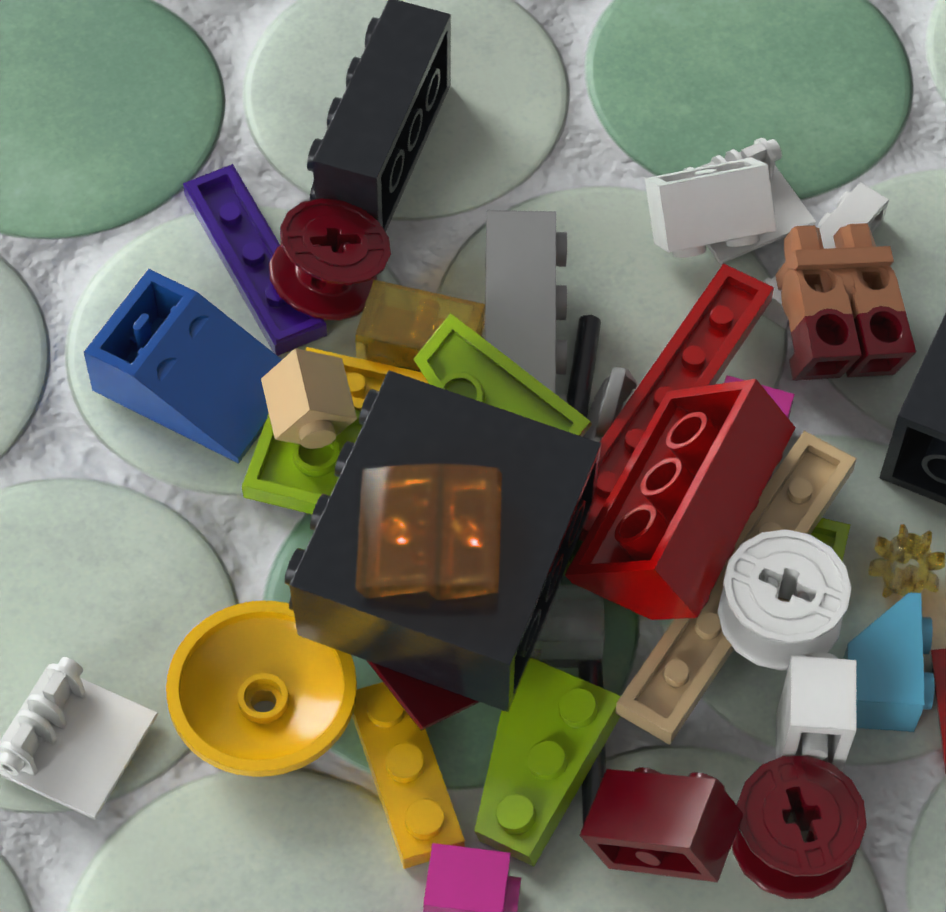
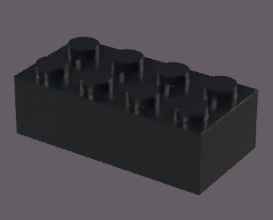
[307,0,451,232]

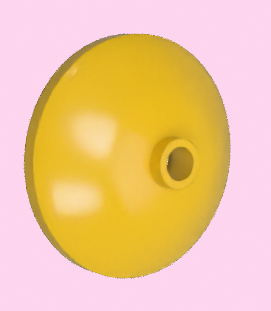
[166,601,357,777]

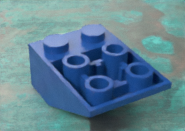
[84,269,282,463]

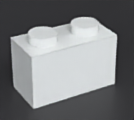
[645,157,777,258]
[775,652,857,771]

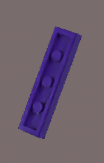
[183,164,327,356]

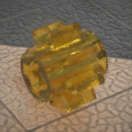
[868,524,946,598]

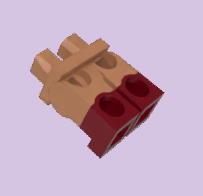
[775,223,916,381]

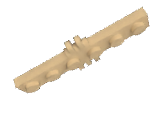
[616,431,857,745]

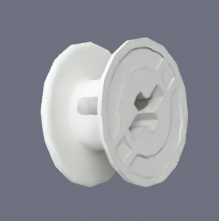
[718,529,851,671]

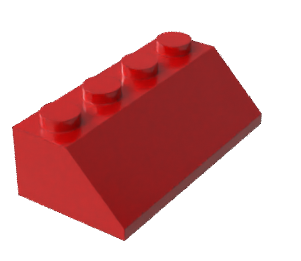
[565,379,796,620]

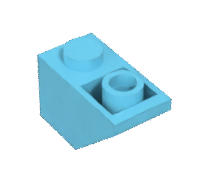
[843,592,935,732]

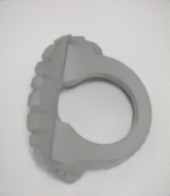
[584,367,637,442]

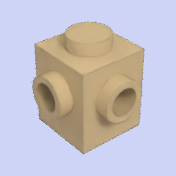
[261,348,357,449]

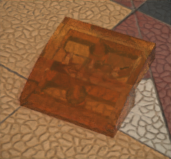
[355,464,502,600]

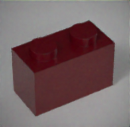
[580,767,744,882]

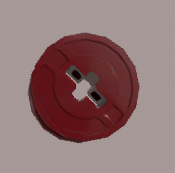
[269,198,391,321]
[732,755,867,899]

